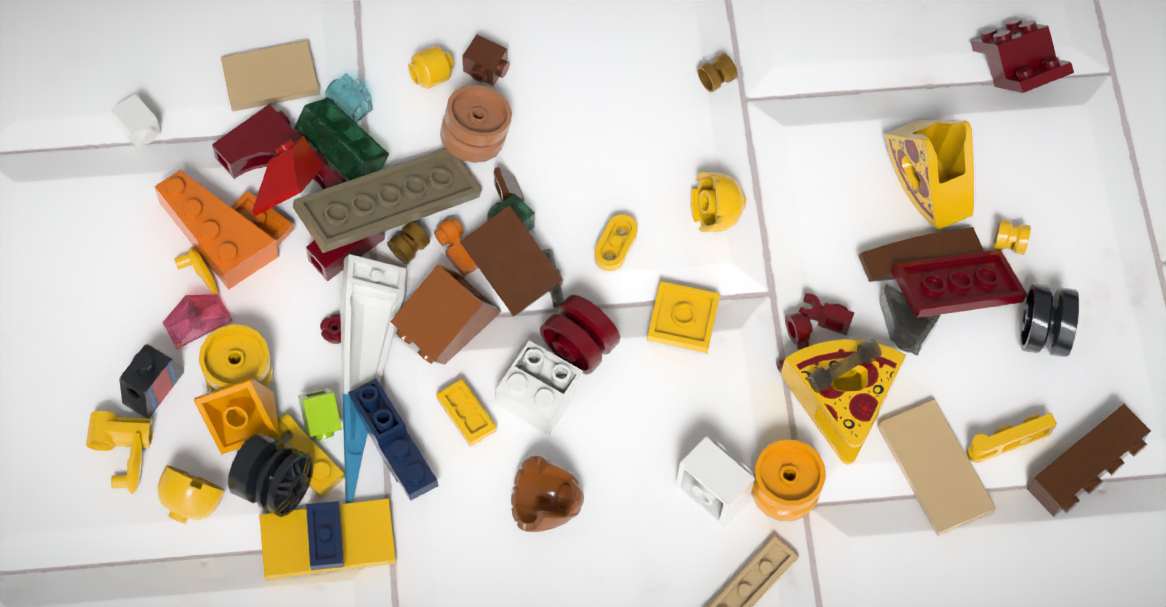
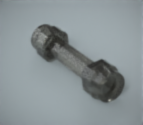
[807,339,882,393]

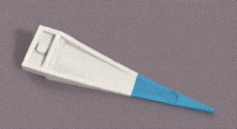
[340,254,406,504]

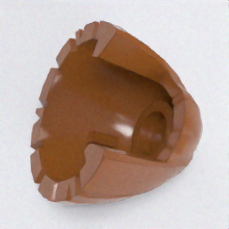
[511,456,584,532]

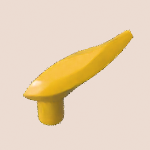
[174,247,219,296]
[111,432,142,494]

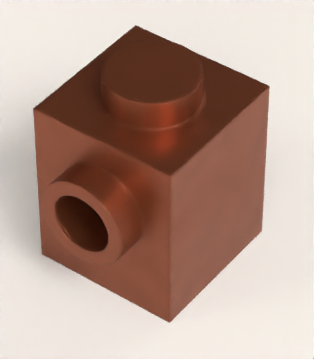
[462,34,510,86]

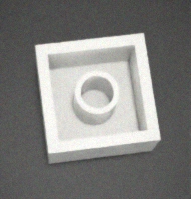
[676,437,755,528]

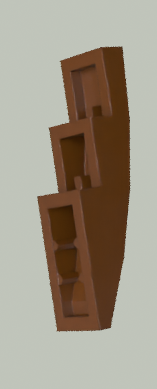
[858,227,984,282]

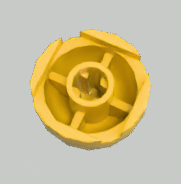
[690,172,746,232]
[157,465,225,524]

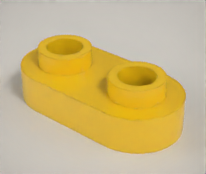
[594,214,638,271]

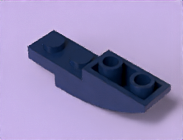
[348,378,439,501]

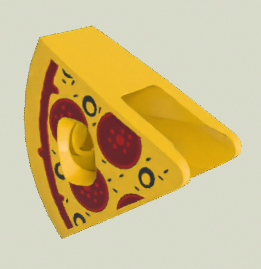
[884,120,974,230]
[781,339,906,465]

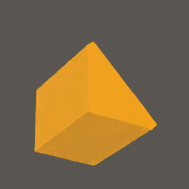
[193,378,279,455]

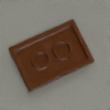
[460,205,564,317]

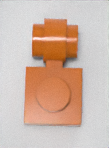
[434,218,478,278]

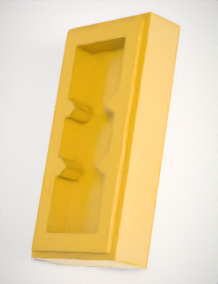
[436,378,497,447]

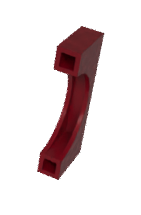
[212,104,385,282]

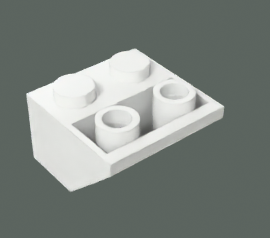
[495,340,583,435]

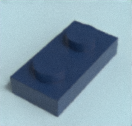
[306,501,344,571]

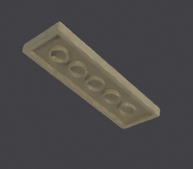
[293,148,482,253]

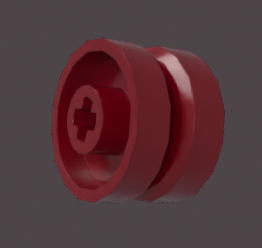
[540,294,620,375]

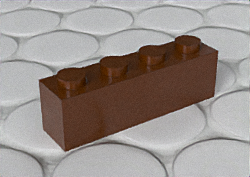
[1027,404,1151,517]

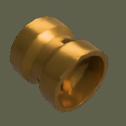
[697,53,738,93]
[387,222,430,264]

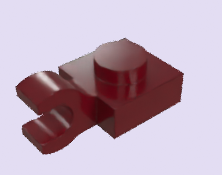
[799,293,855,336]

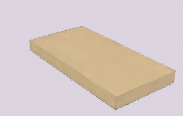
[877,399,996,536]

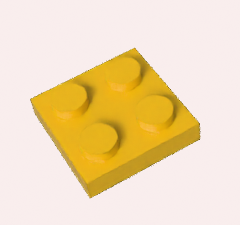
[647,281,720,354]

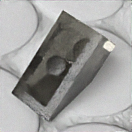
[879,284,941,356]

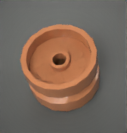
[440,85,512,163]

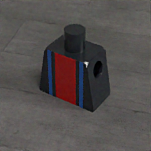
[119,344,184,419]

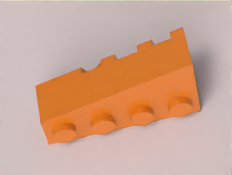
[154,170,279,290]

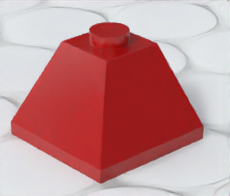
[252,136,324,216]

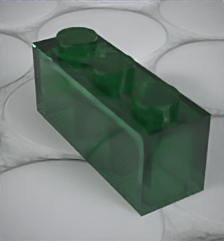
[295,97,389,180]

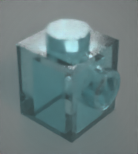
[325,73,373,128]

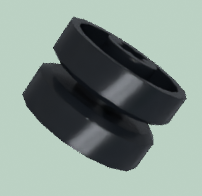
[1020,283,1079,357]

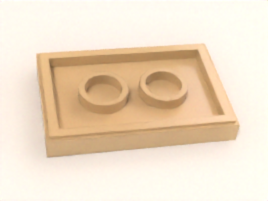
[220,40,319,112]

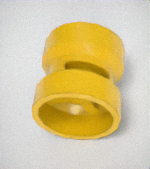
[993,219,1031,255]

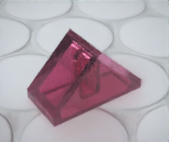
[162,294,233,349]

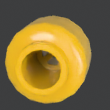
[408,46,454,89]

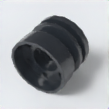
[228,432,314,517]

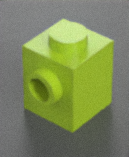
[298,388,342,440]

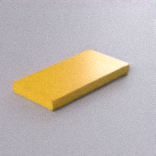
[259,498,396,580]

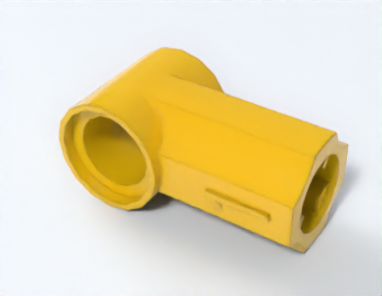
[86,411,153,451]

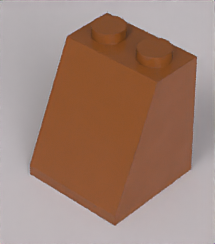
[390,264,501,365]

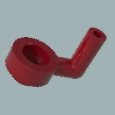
[776,311,813,373]

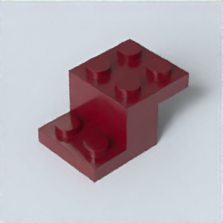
[970,18,1074,93]

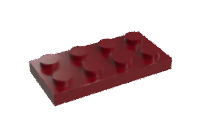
[891,249,1028,318]

